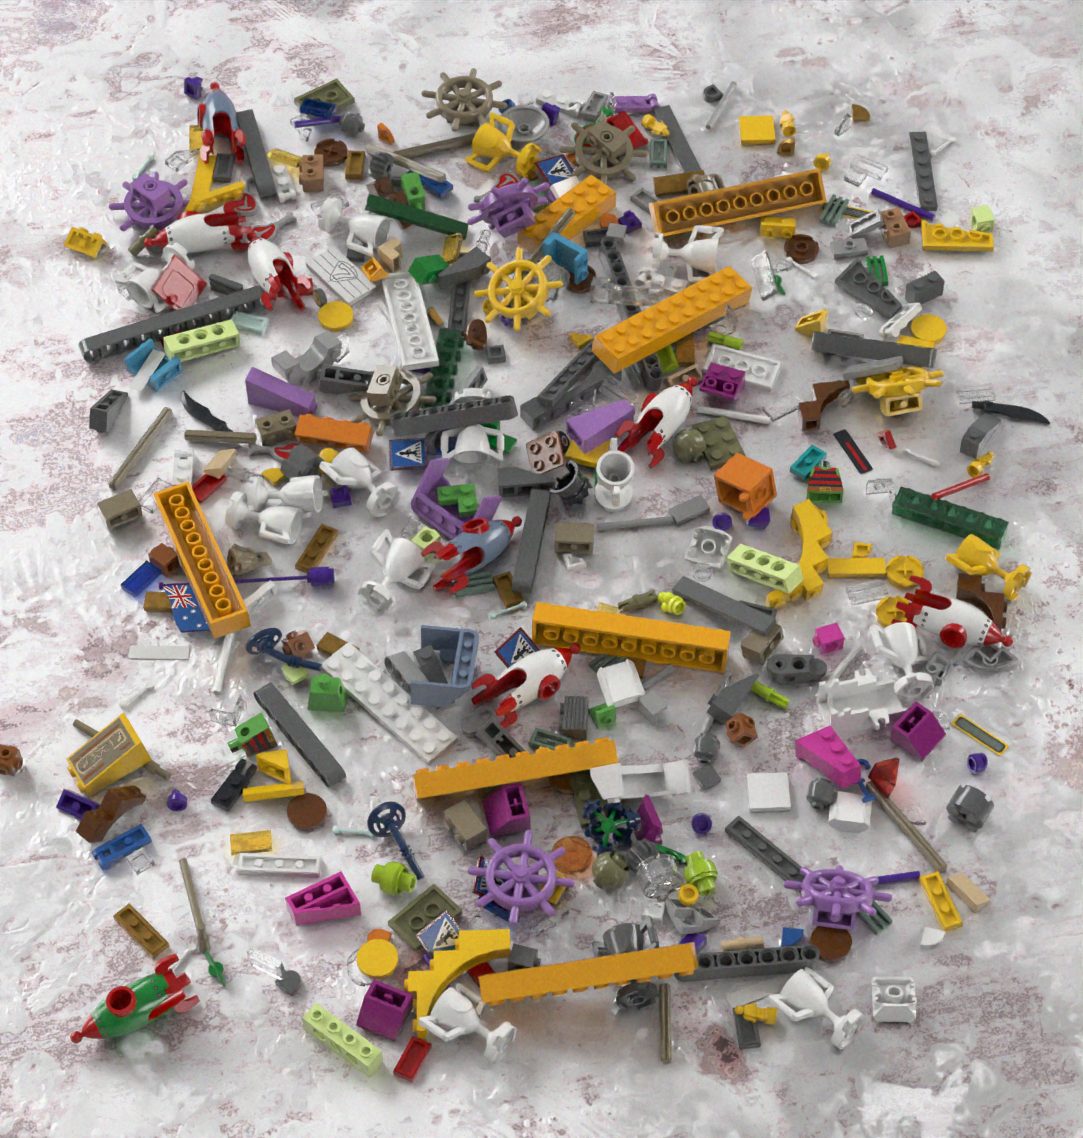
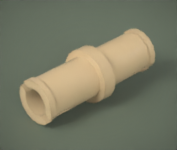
[721,935,765,952]

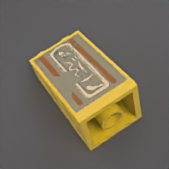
[66,713,152,797]

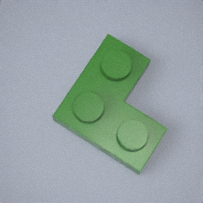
[437,483,478,517]

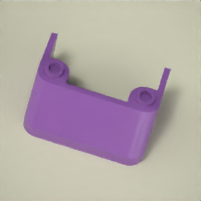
[411,458,503,539]

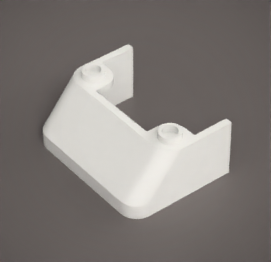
[590,759,691,803]

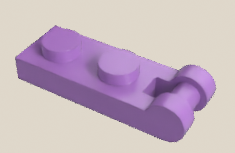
[610,93,660,113]

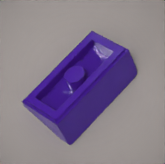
[56,789,100,819]

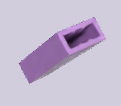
[245,367,318,417]
[566,399,635,454]

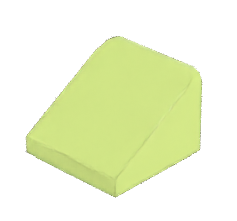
[281,664,310,684]

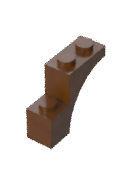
[366,176,412,230]
[797,380,850,431]
[956,573,1007,631]
[75,785,147,843]

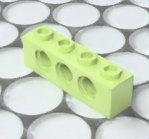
[163,319,240,362]
[726,544,803,594]
[302,1003,383,1078]

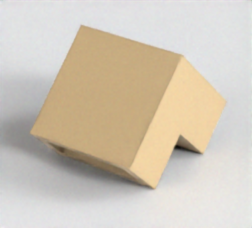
[378,237,403,273]

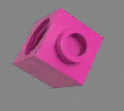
[812,622,845,655]

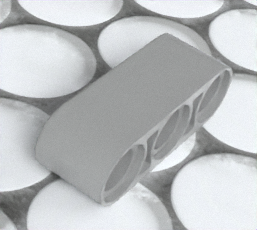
[384,651,429,699]

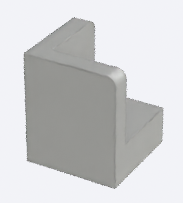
[638,690,668,726]

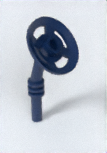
[245,628,322,671]
[367,801,425,880]

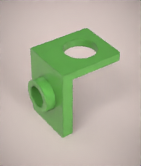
[588,703,616,729]

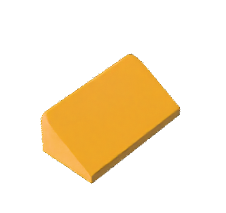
[361,257,390,282]

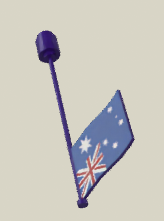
[159,566,335,633]

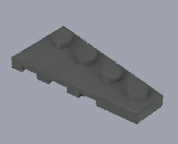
[835,257,902,319]

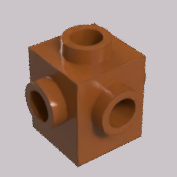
[281,630,315,659]
[725,713,758,748]
[0,744,23,776]

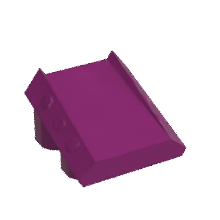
[632,794,663,845]

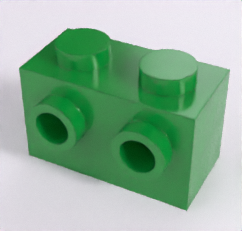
[408,254,449,285]

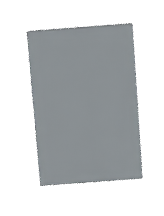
[843,356,904,381]

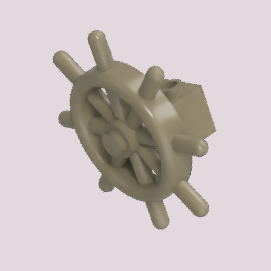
[421,68,507,132]
[559,114,648,185]
[348,365,436,436]

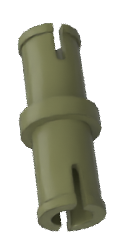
[127,225,159,257]
[617,590,657,614]

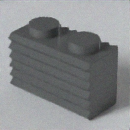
[905,271,945,305]
[559,695,589,739]

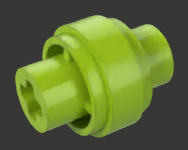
[683,851,718,897]
[371,861,417,896]

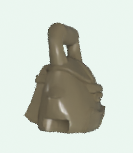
[687,174,725,195]
[227,543,272,575]

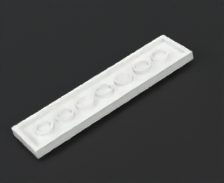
[381,271,439,371]
[322,642,458,765]

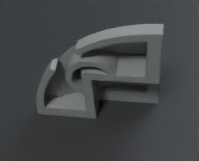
[962,644,1018,670]
[665,899,721,934]

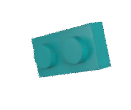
[790,445,827,481]

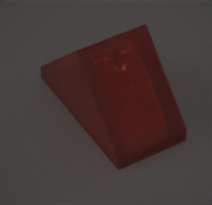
[868,757,900,799]

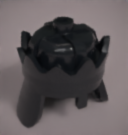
[548,460,593,506]

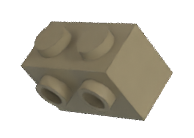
[255,409,297,446]
[97,489,143,530]
[555,522,594,554]
[740,624,784,665]
[443,800,487,851]

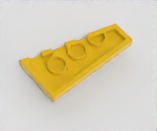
[184,181,246,214]
[921,220,994,252]

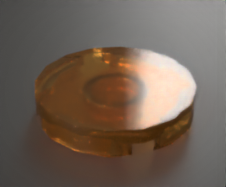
[551,836,592,875]

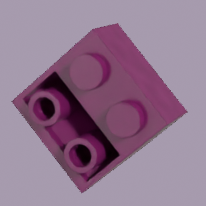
[699,362,746,400]
[890,701,946,761]
[482,782,531,837]
[356,979,413,1042]

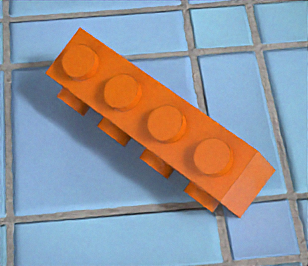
[294,414,374,453]

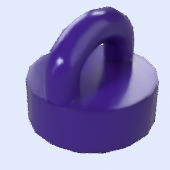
[712,513,733,531]
[967,753,988,774]
[167,789,188,811]
[691,813,712,834]

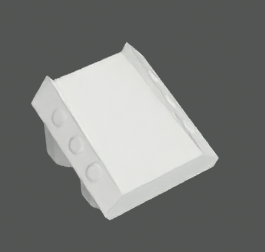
[685,526,733,569]
[596,659,646,707]
[828,791,872,833]
[871,977,917,1024]

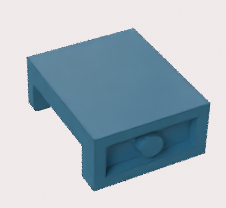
[543,232,588,285]
[124,339,183,392]

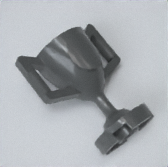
[592,916,659,1011]

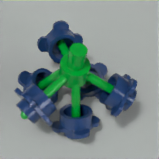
[582,799,641,855]

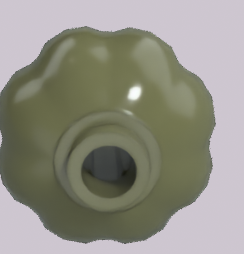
[672,429,707,462]
[592,852,629,890]

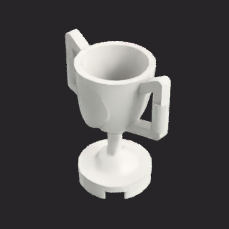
[318,197,394,256]
[652,225,724,284]
[115,242,195,314]
[441,388,504,464]
[594,438,634,513]
[319,448,401,517]
[247,475,330,513]
[225,491,311,544]
[358,529,436,614]
[869,622,934,703]
[767,967,865,1050]
[418,983,517,1064]

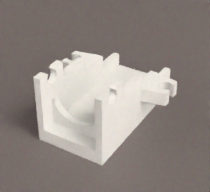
[817,668,906,735]

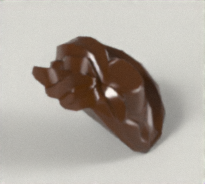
[463,319,487,351]

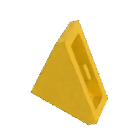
[794,309,828,337]
[256,749,291,784]

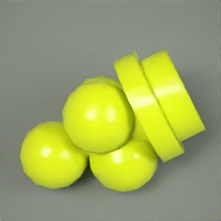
[657,592,686,615]

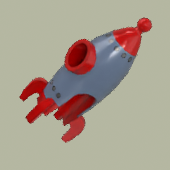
[197,82,246,164]
[420,516,522,594]

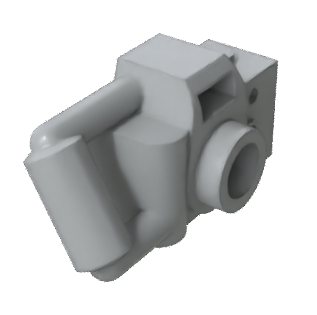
[922,651,951,689]

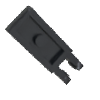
[211,759,257,812]

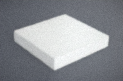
[747,772,791,812]

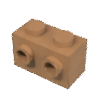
[299,154,324,192]
[878,207,911,248]

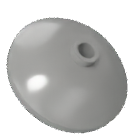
[498,105,549,144]

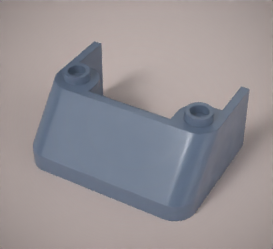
[411,625,479,707]

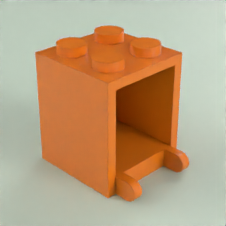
[714,453,777,521]

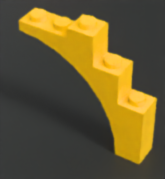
[765,499,833,609]
[404,929,511,1039]

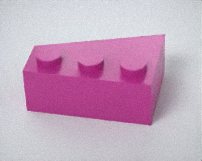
[795,726,861,788]
[285,871,361,926]

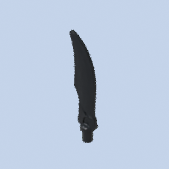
[181,390,233,432]
[971,400,1050,425]

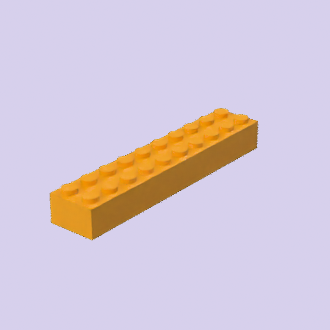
[648,168,827,237]
[591,266,753,374]
[153,481,251,639]
[532,602,731,674]
[412,737,618,799]
[479,942,698,1006]

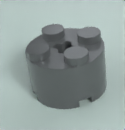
[280,444,324,480]
[946,785,994,832]

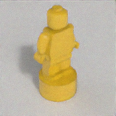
[779,110,796,137]
[641,114,670,136]
[967,451,994,478]
[734,1003,777,1025]

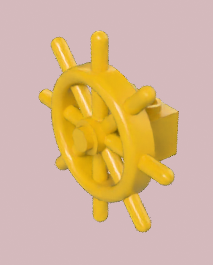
[474,247,563,332]
[852,366,944,416]

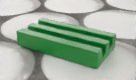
[865,255,889,286]

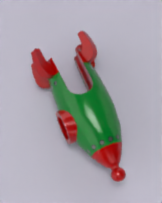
[70,954,200,1044]

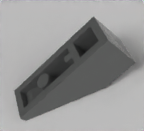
[438,247,491,288]
[319,364,374,394]
[89,389,128,433]
[960,413,1001,459]
[497,467,555,497]
[413,645,455,709]
[706,673,759,725]
[475,716,525,758]

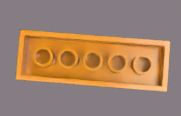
[517,175,616,260]

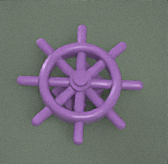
[109,172,190,231]
[467,178,549,238]
[467,830,575,925]
[783,865,892,930]

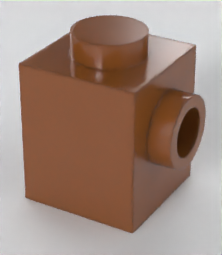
[148,543,180,577]

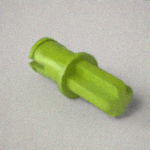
[707,331,744,351]
[751,681,790,709]

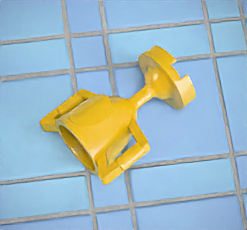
[465,112,542,178]
[945,534,1032,602]

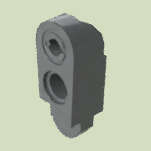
[767,654,827,684]

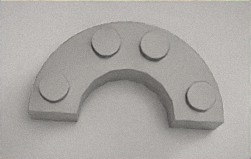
[271,330,342,386]

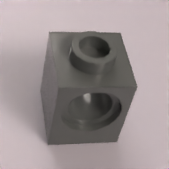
[508,943,541,971]

